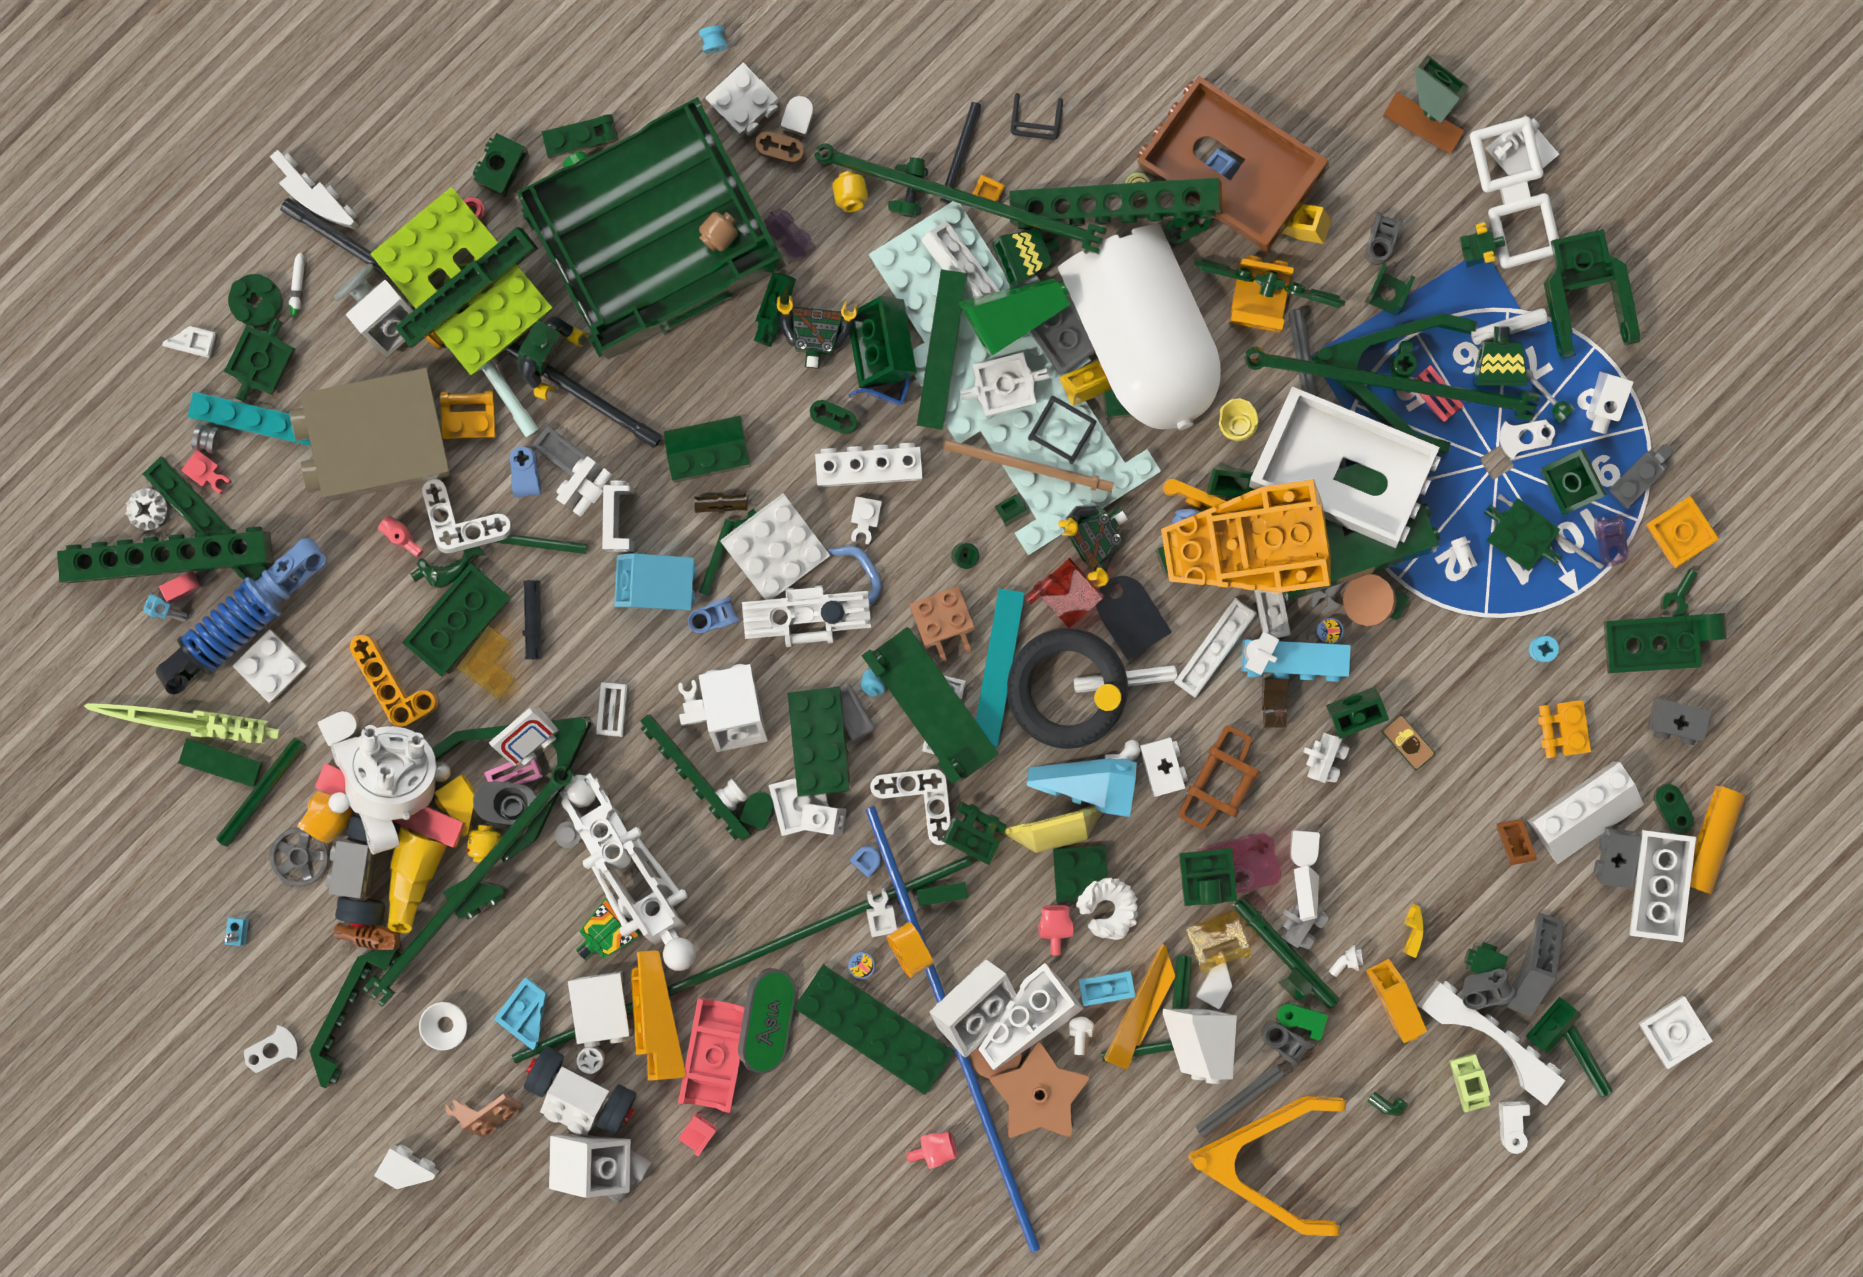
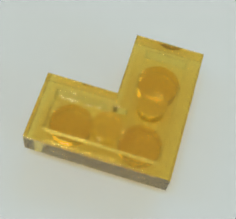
[457,626,516,699]

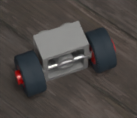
[326,815,398,928]

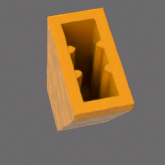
[1366,959,1427,1043]

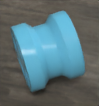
[699,25,728,54]
[1529,636,1559,662]

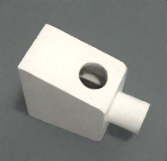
[1588,372,1633,434]

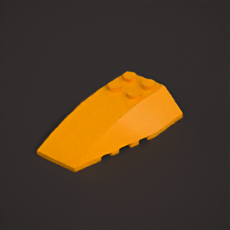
[1161,479,1331,593]

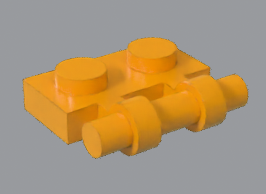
[1538,700,1591,758]

